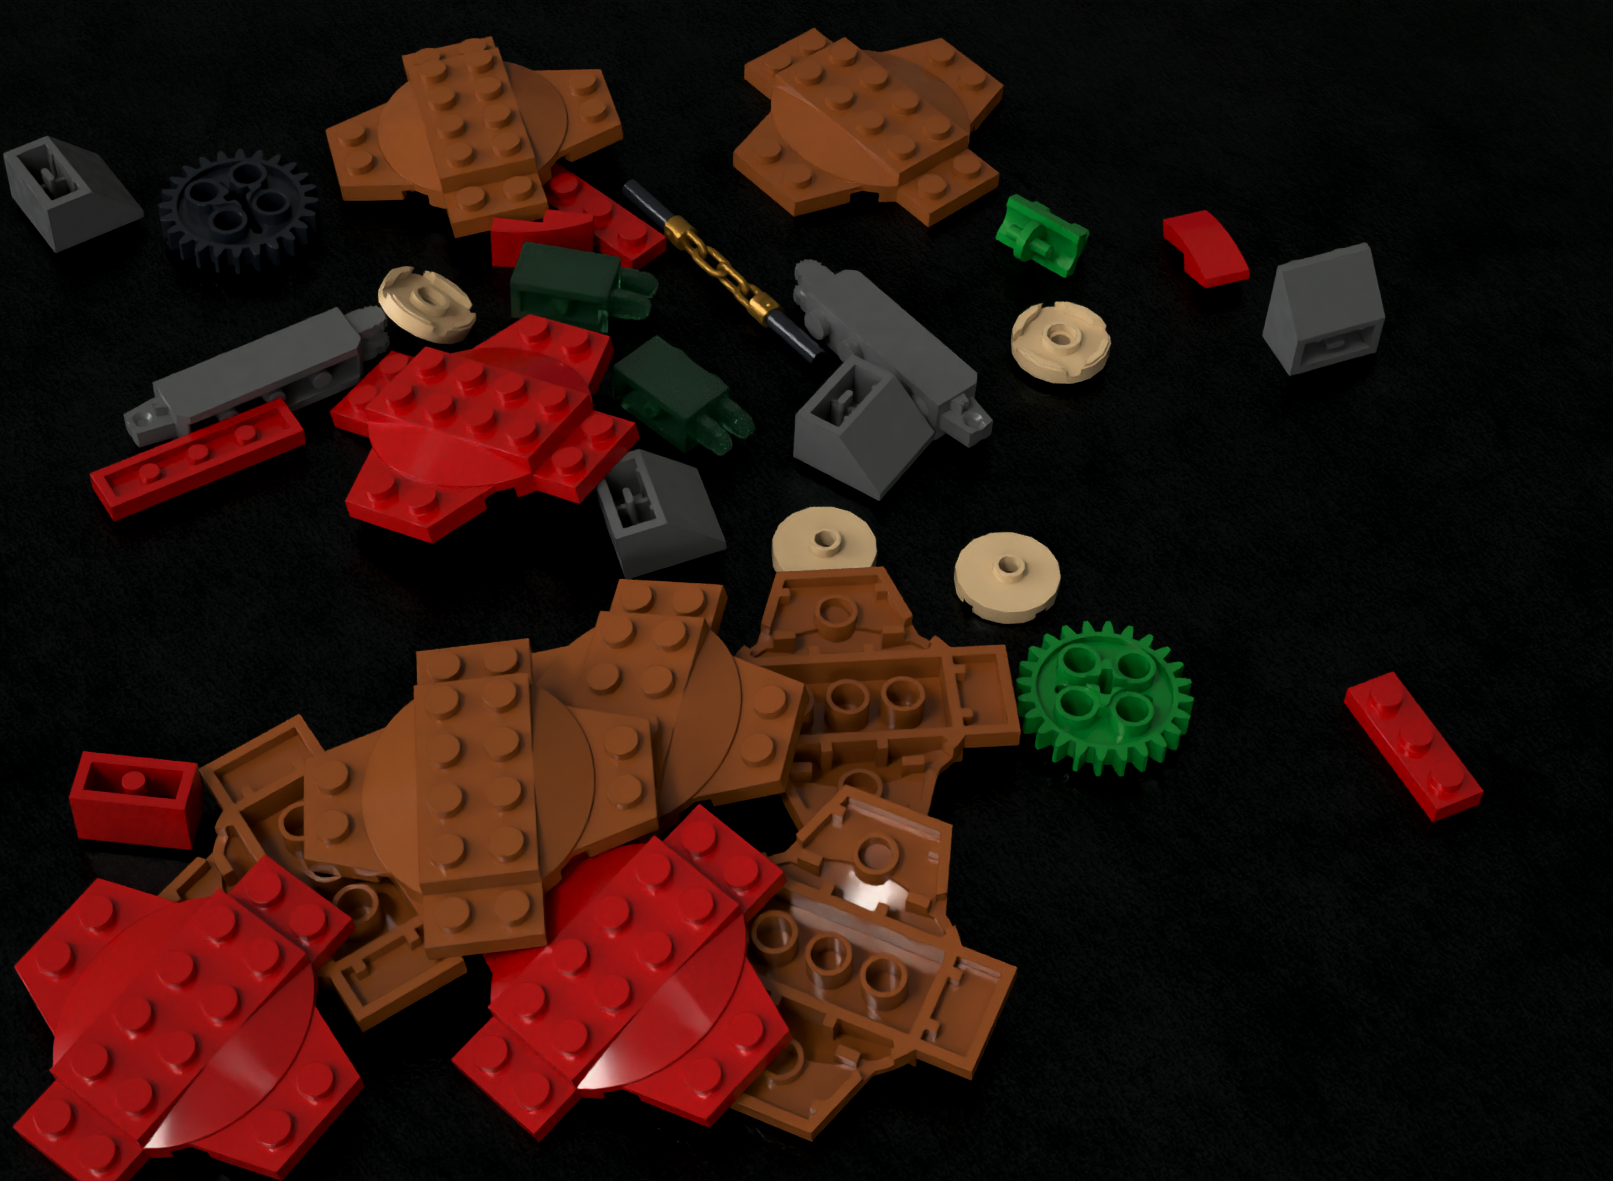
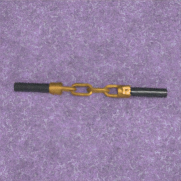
[622,179,827,367]

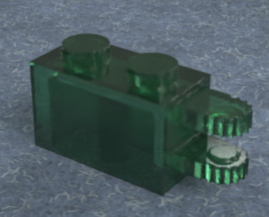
[510,241,659,333]
[613,335,755,456]

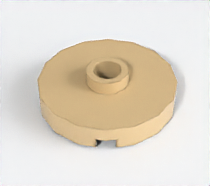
[378,266,476,344]
[1011,302,1111,384]
[772,507,877,572]
[954,532,1061,624]

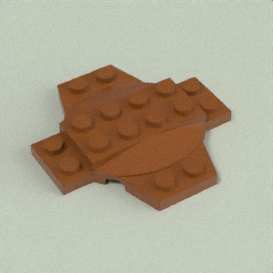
[733,28,1004,228]
[325,36,623,238]
[734,566,1021,831]
[532,579,809,847]
[304,638,659,960]
[158,714,468,1033]
[729,784,1017,1142]

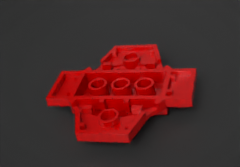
[330,314,640,544]
[451,804,793,1142]
[13,854,365,1181]

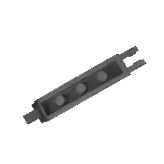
[793,259,993,448]
[124,305,390,448]

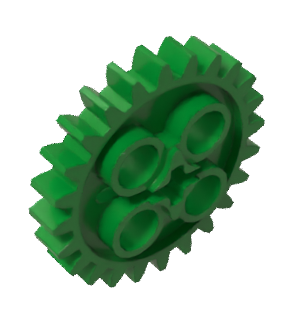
[1014,621,1194,777]

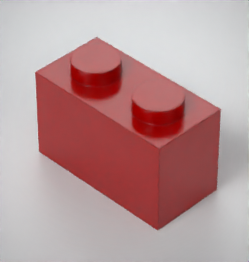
[69,751,205,850]

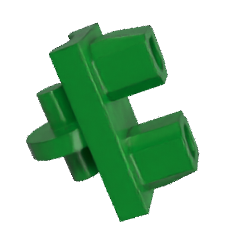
[995,194,1090,278]

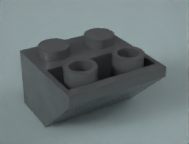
[3,136,144,253]
[1262,242,1385,376]
[793,354,935,501]
[595,449,727,579]

